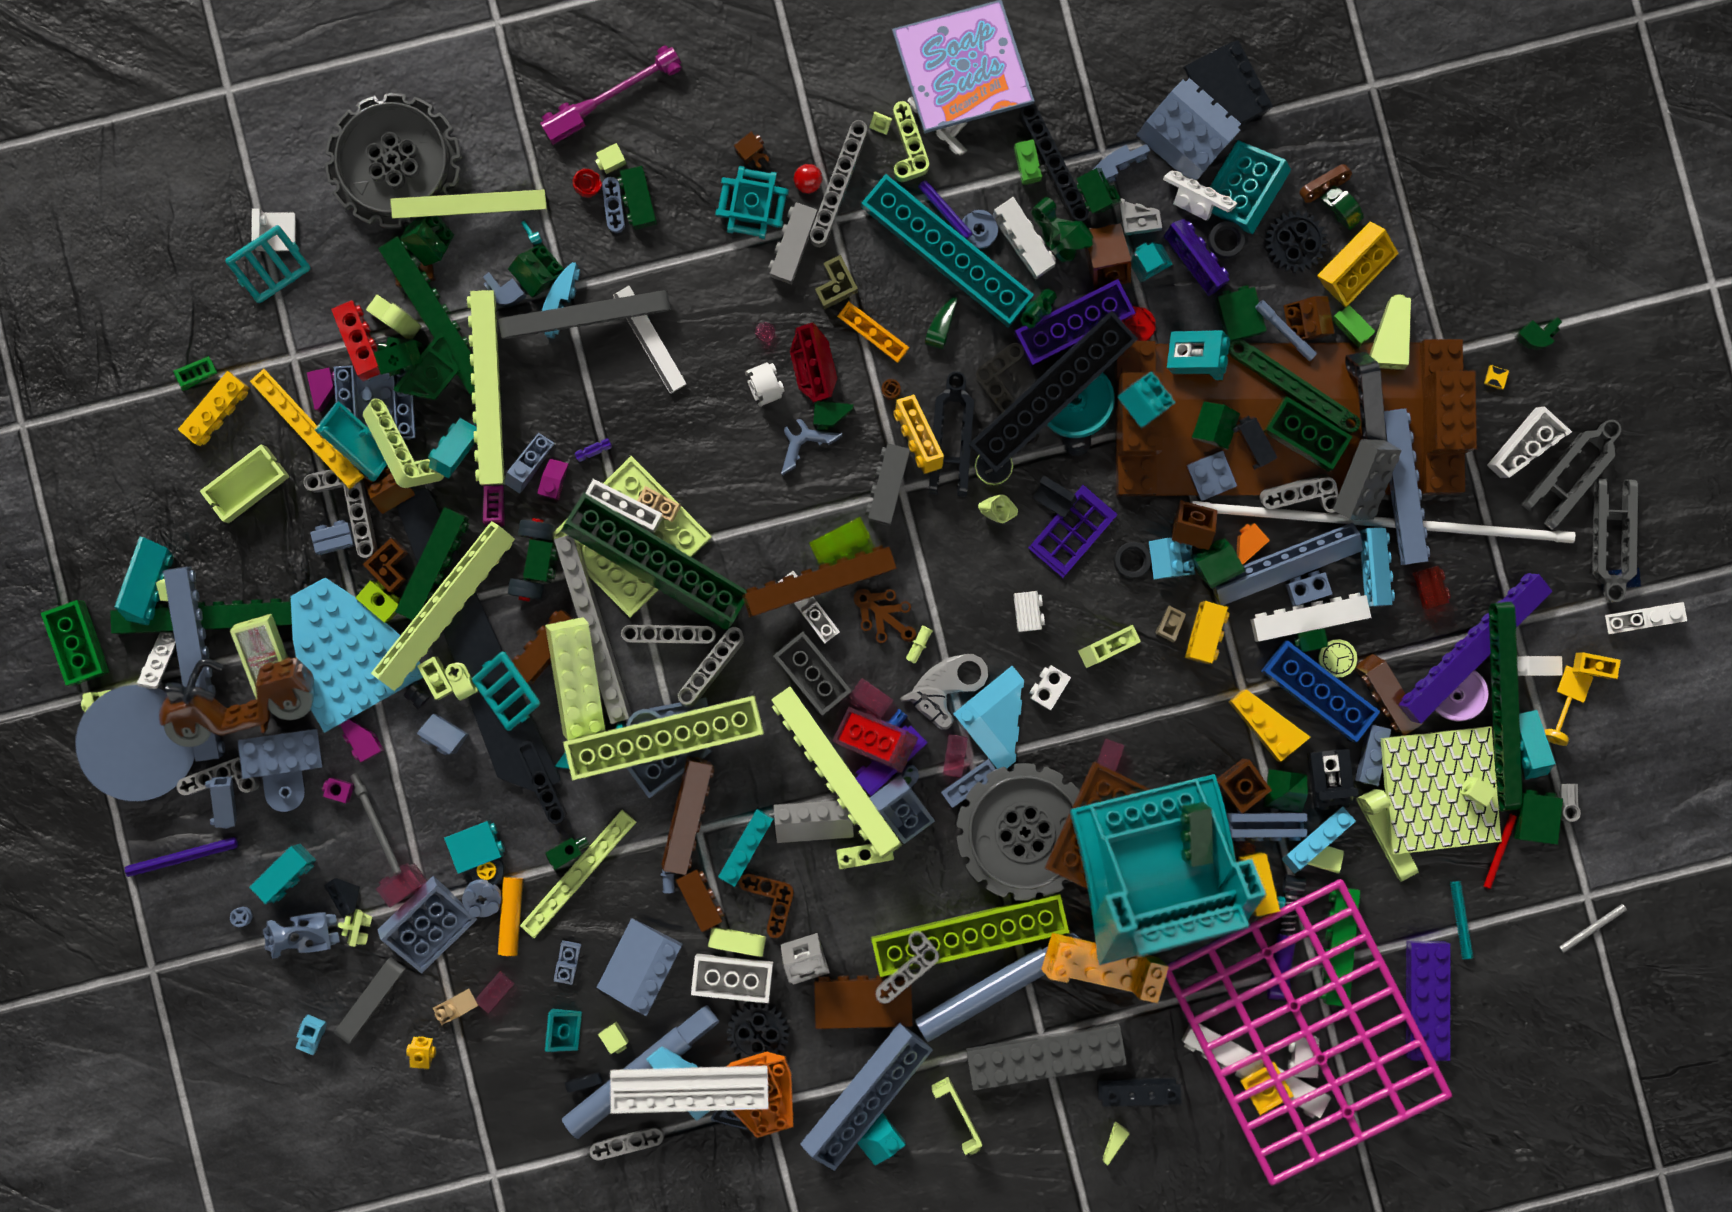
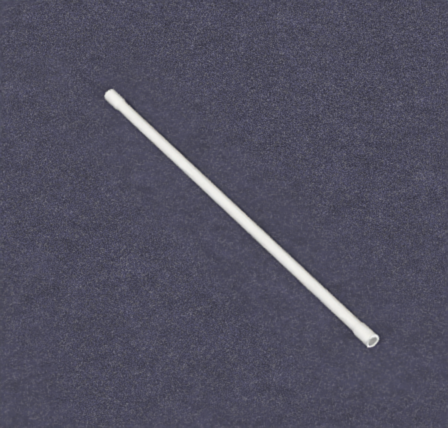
[1192,501,1575,543]

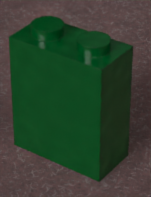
[1215,285,1267,343]
[1514,790,1563,844]

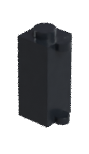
[1232,416,1278,469]

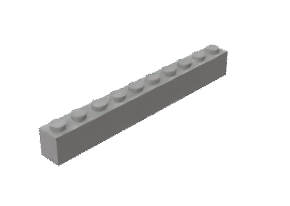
[554,535,632,724]

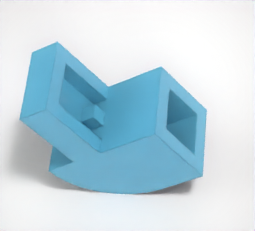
[296,1014,327,1055]

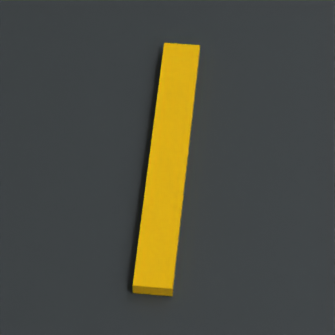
[250,369,364,489]

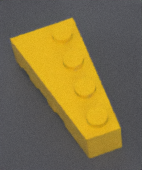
[1228,689,1310,762]

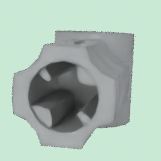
[1559,784,1581,822]

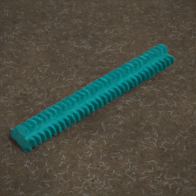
[1450,881,1474,959]

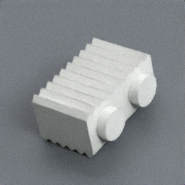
[1013,591,1045,632]

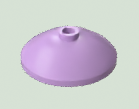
[1435,670,1488,721]

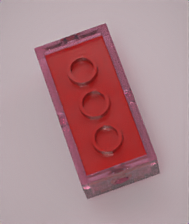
[832,707,918,773]

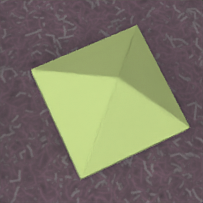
[869,112,892,135]

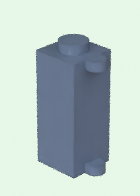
[205,776,237,828]

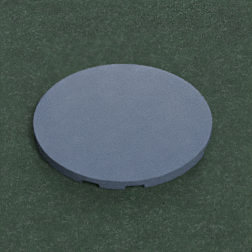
[75,685,195,801]

